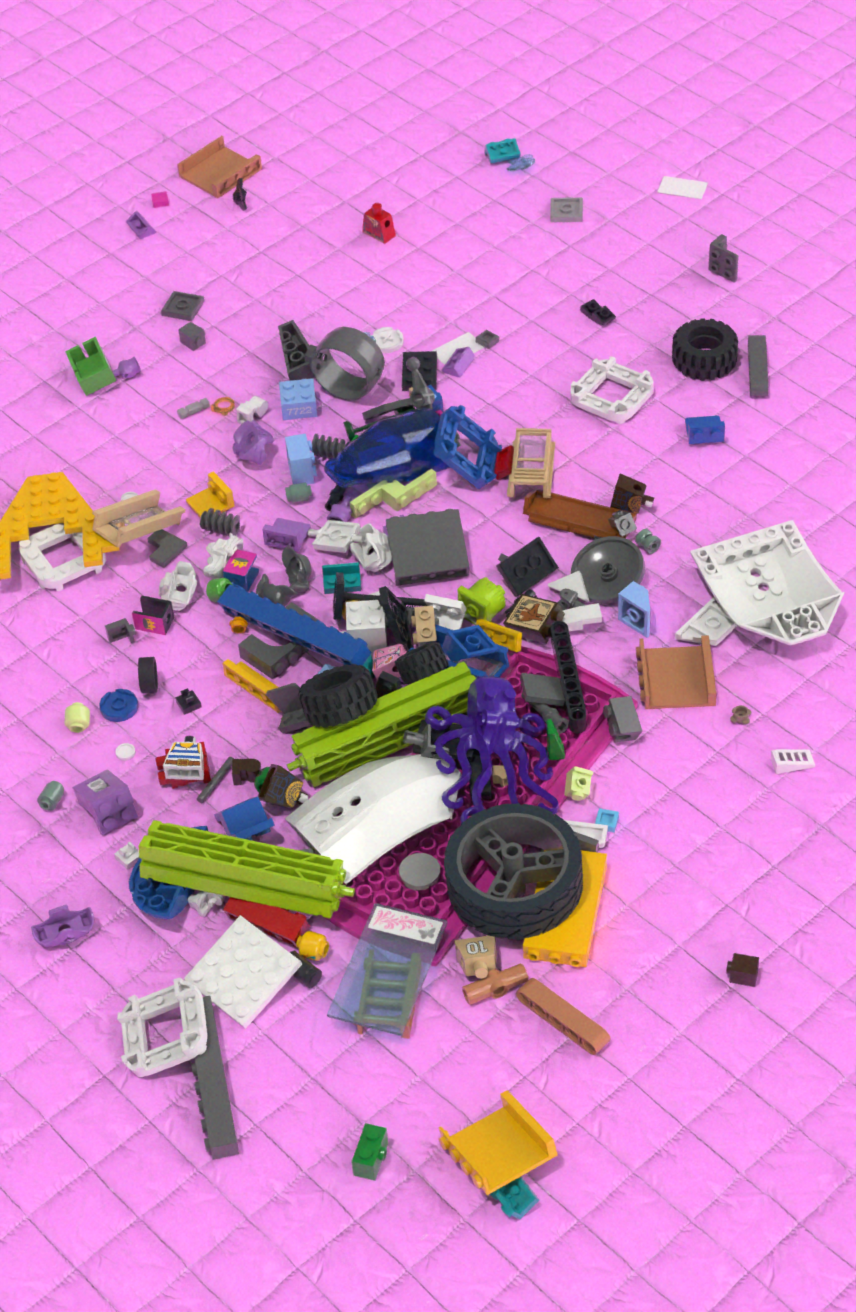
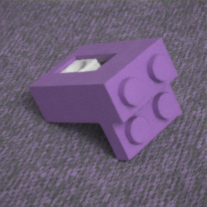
[72,769,138,835]

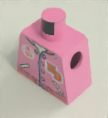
[372,644,414,681]

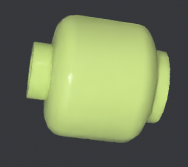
[64,702,90,733]

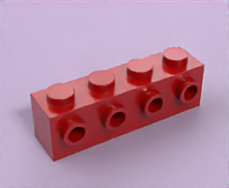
[223,897,311,947]

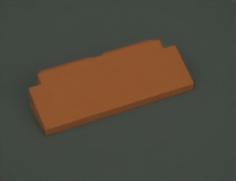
[523,488,637,538]

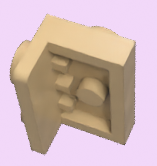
[411,606,437,647]

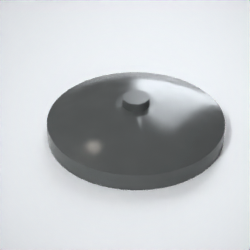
[571,536,645,604]

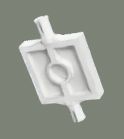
[308,520,365,553]

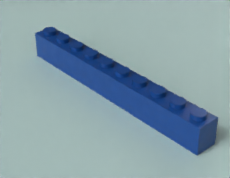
[217,584,371,666]

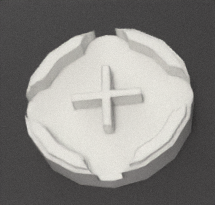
[370,327,404,353]

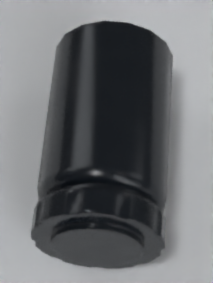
[289,951,322,988]

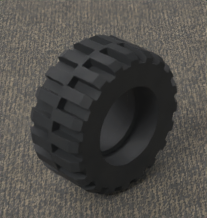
[672,318,738,381]
[298,664,378,728]

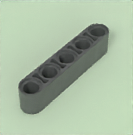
[748,335,768,396]

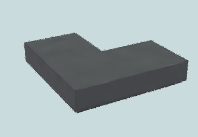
[148,529,187,568]

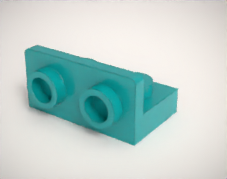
[484,138,521,164]
[322,562,361,594]

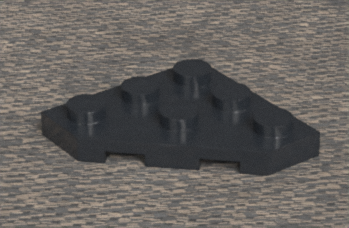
[378,586,413,651]

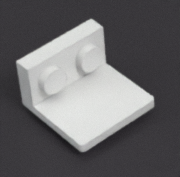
[424,594,467,630]

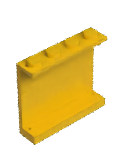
[438,1090,558,1195]

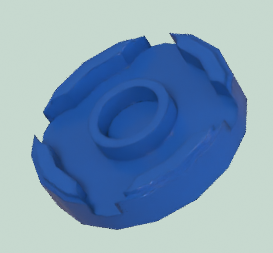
[99,689,138,722]

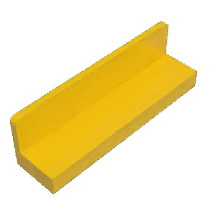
[222,659,281,713]

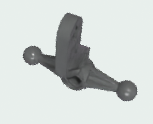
[362,357,438,438]

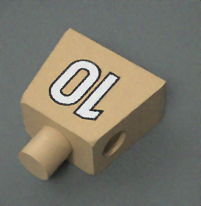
[455,936,497,978]

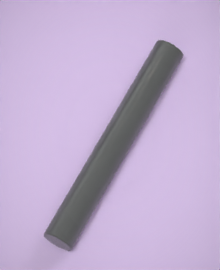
[197,756,234,803]

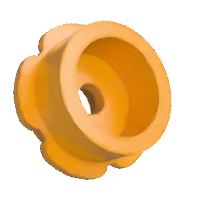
[229,617,248,633]

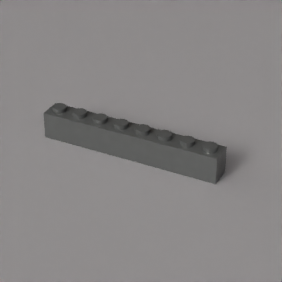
[191,996,239,1160]

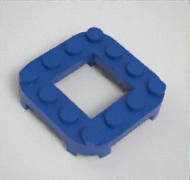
[433,405,502,489]

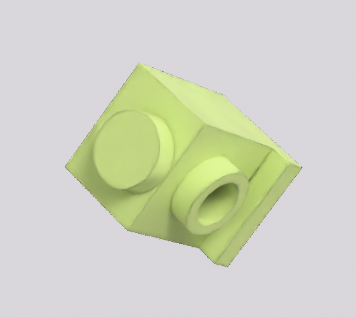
[564,766,593,801]

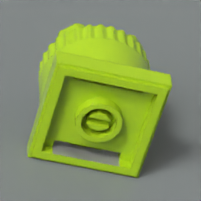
[457,577,506,625]

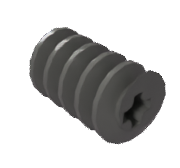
[312,434,350,462]
[200,508,240,536]

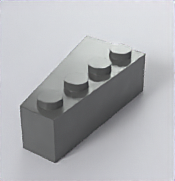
[278,320,317,381]

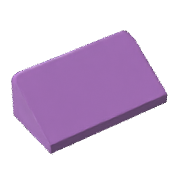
[126,210,157,239]
[442,347,475,377]

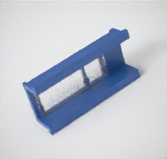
[410,624,510,678]

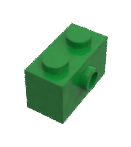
[352,1123,388,1181]

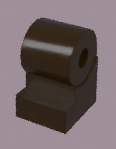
[232,759,262,785]

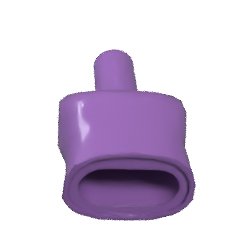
[113,356,141,378]
[327,496,352,522]

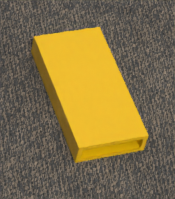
[523,850,607,967]

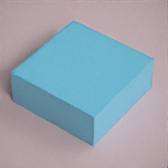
[595,808,619,832]

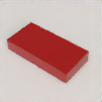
[495,445,514,480]

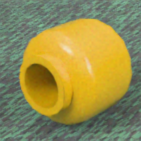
[296,931,329,961]

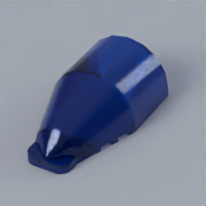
[324,407,450,488]

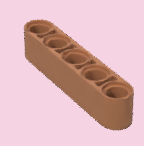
[516,978,611,1055]

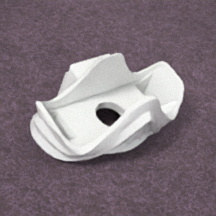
[350,523,392,572]
[203,533,244,579]
[158,561,197,611]

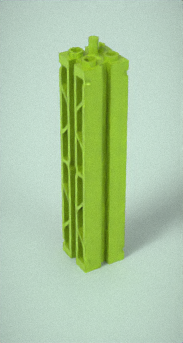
[286,661,476,787]
[138,820,354,919]

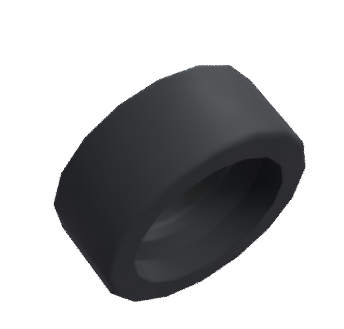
[138,656,158,693]

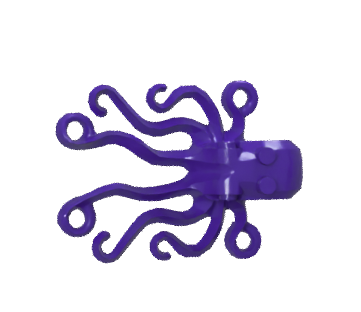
[425,676,559,823]

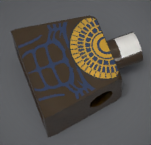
[610,474,655,514]
[258,764,308,808]

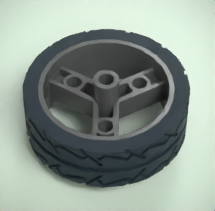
[444,803,583,939]

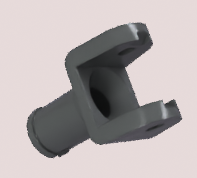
[558,589,585,610]

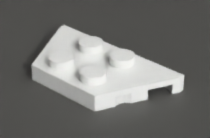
[675,597,738,646]

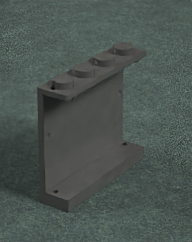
[386,509,469,586]

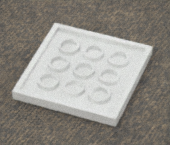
[184,915,302,1029]

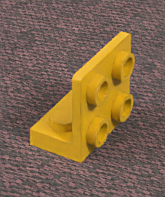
[186,471,234,517]

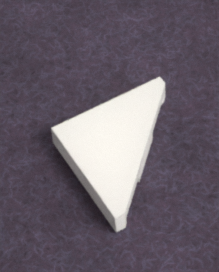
[548,571,589,603]

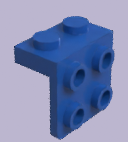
[685,415,725,444]

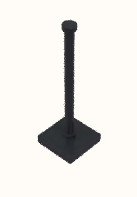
[333,572,427,620]

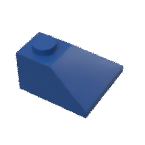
[442,625,499,661]

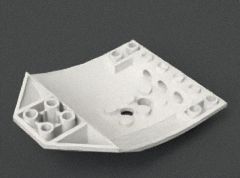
[690,520,845,646]
[285,754,462,884]

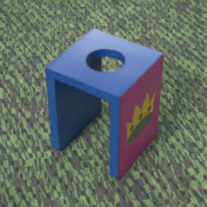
[223,549,259,592]

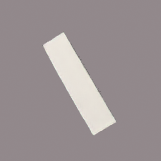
[526,603,602,642]

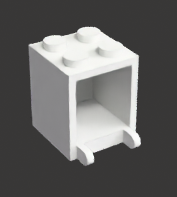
[341,600,387,658]

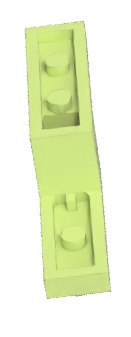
[350,469,437,519]

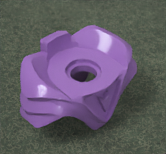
[232,421,274,465]
[31,905,94,947]

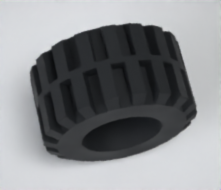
[394,642,449,684]

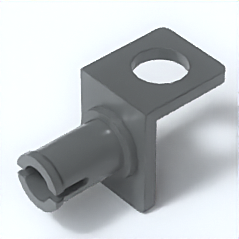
[403,724,449,759]

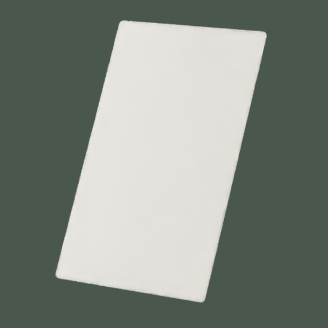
[657,176,708,199]
[432,332,485,365]

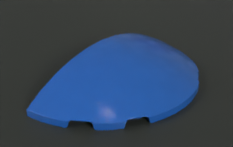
[129,826,208,919]

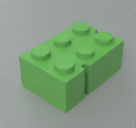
[65,336,117,396]

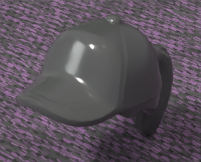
[282,545,312,593]
[256,574,299,607]

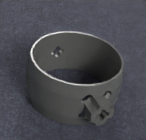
[305,327,385,400]

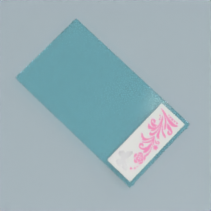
[327,903,448,1036]

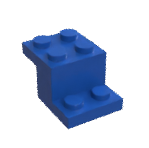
[214,796,275,840]

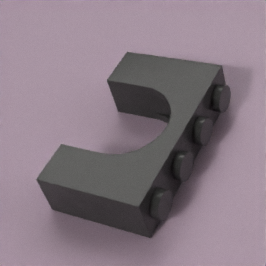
[238,602,320,679]

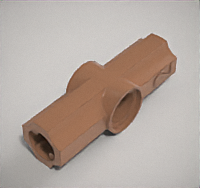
[462,963,529,1005]

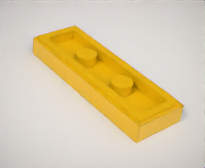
[476,619,522,652]

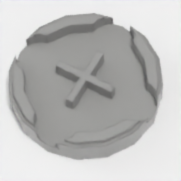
[399,853,440,890]

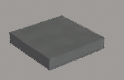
[161,291,205,321]
[520,673,565,706]

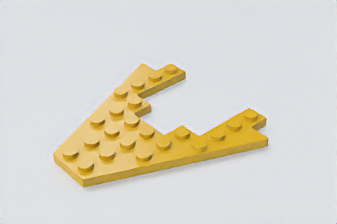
[0,472,120,580]

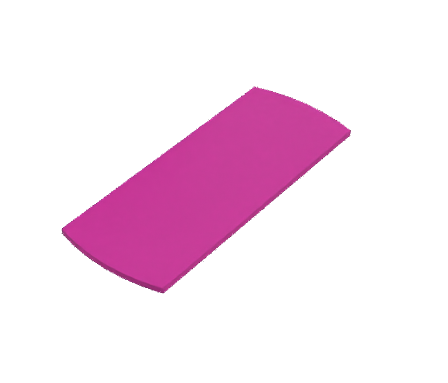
[324,646,638,966]

